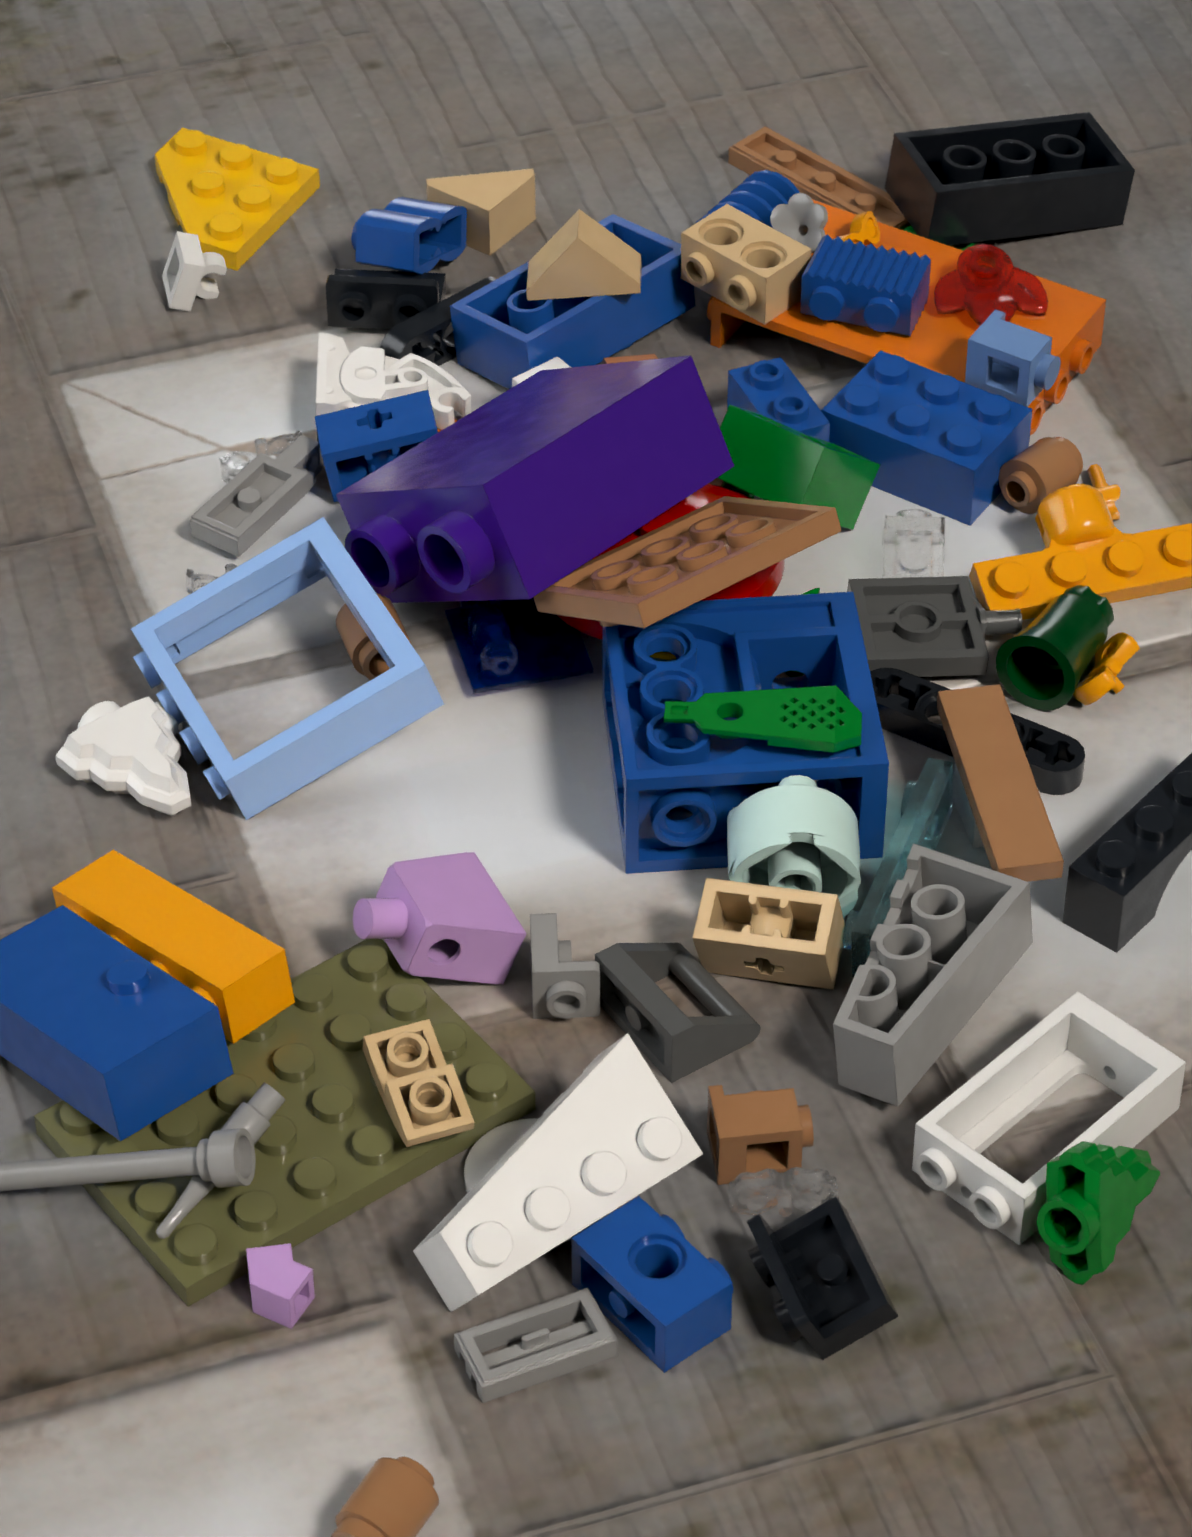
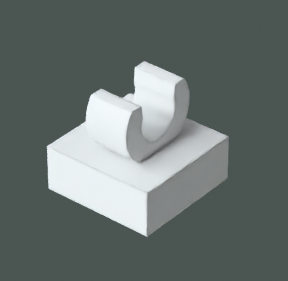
[162,231,227,311]

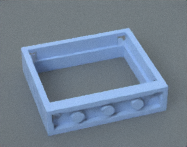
[131,517,444,820]

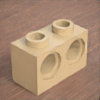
[681,204,811,325]

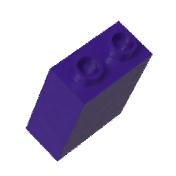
[336,355,734,603]

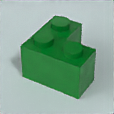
[717,404,881,530]

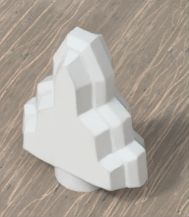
[56,696,191,817]

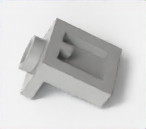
[530,913,600,1019]

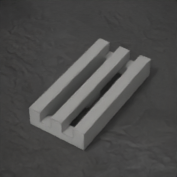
[454,1288,617,1403]

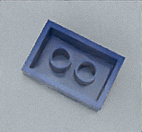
[821,350,1032,526]

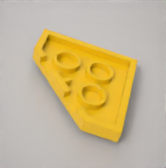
[155,127,320,271]

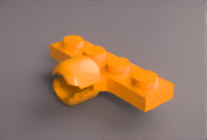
[969,484,1192,620]

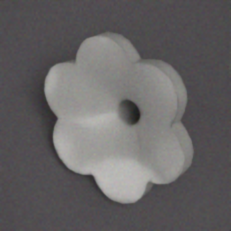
[770,193,828,253]

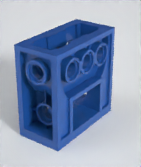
[602,591,889,874]

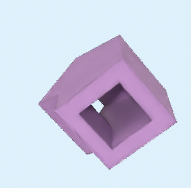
[246,1243,315,1329]

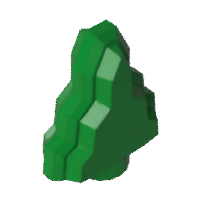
[1037,1141,1160,1285]

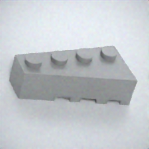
[833,843,1033,1107]

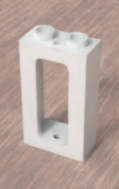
[912,991,1186,1246]

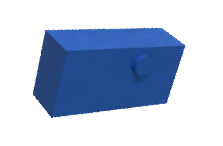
[450,214,696,389]
[0,905,234,1141]

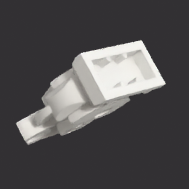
[316,333,471,449]

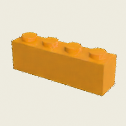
[52,849,295,1044]

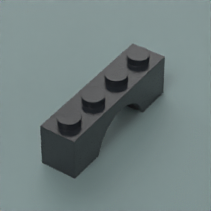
[1063,753,1192,953]

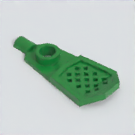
[664,685,862,753]

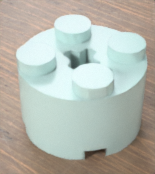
[727,775,861,918]

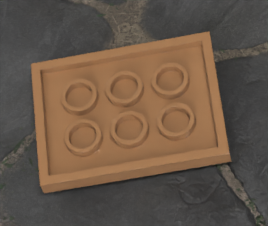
[533,496,842,628]

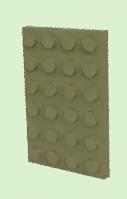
[34,939,536,1307]

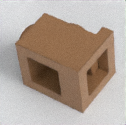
[707,1085,814,1185]

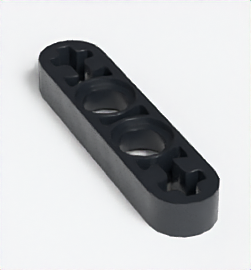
[870,668,1085,795]

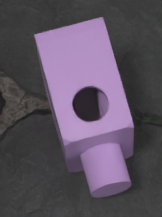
[353,852,527,985]

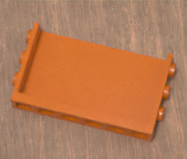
[707,199,1106,435]

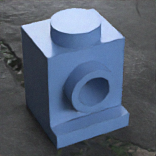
[965,309,1061,407]

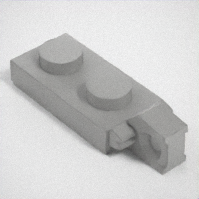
[190,435,323,557]

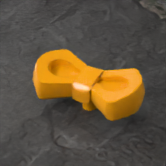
[1073,632,1140,705]

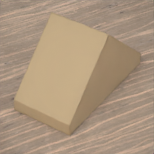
[426,169,536,256]
[526,209,642,301]

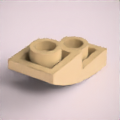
[363,1019,475,1147]

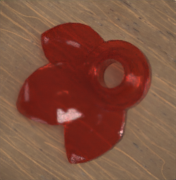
[934,244,1048,326]

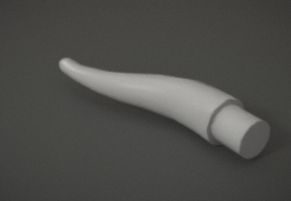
[156,1082,286,1239]

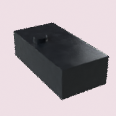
[885,112,1135,245]

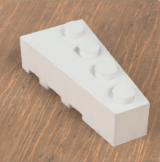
[413,1033,703,1312]

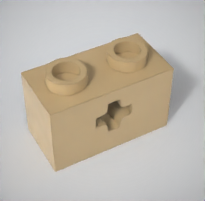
[692,878,846,989]

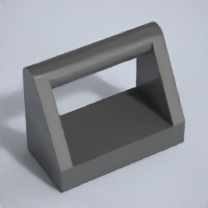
[595,943,761,1083]

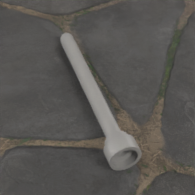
[0,1128,256,1191]

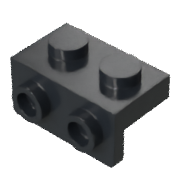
[326,269,446,329]
[747,1196,899,1360]

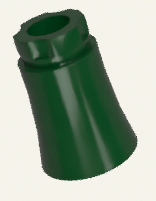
[996,585,1114,711]

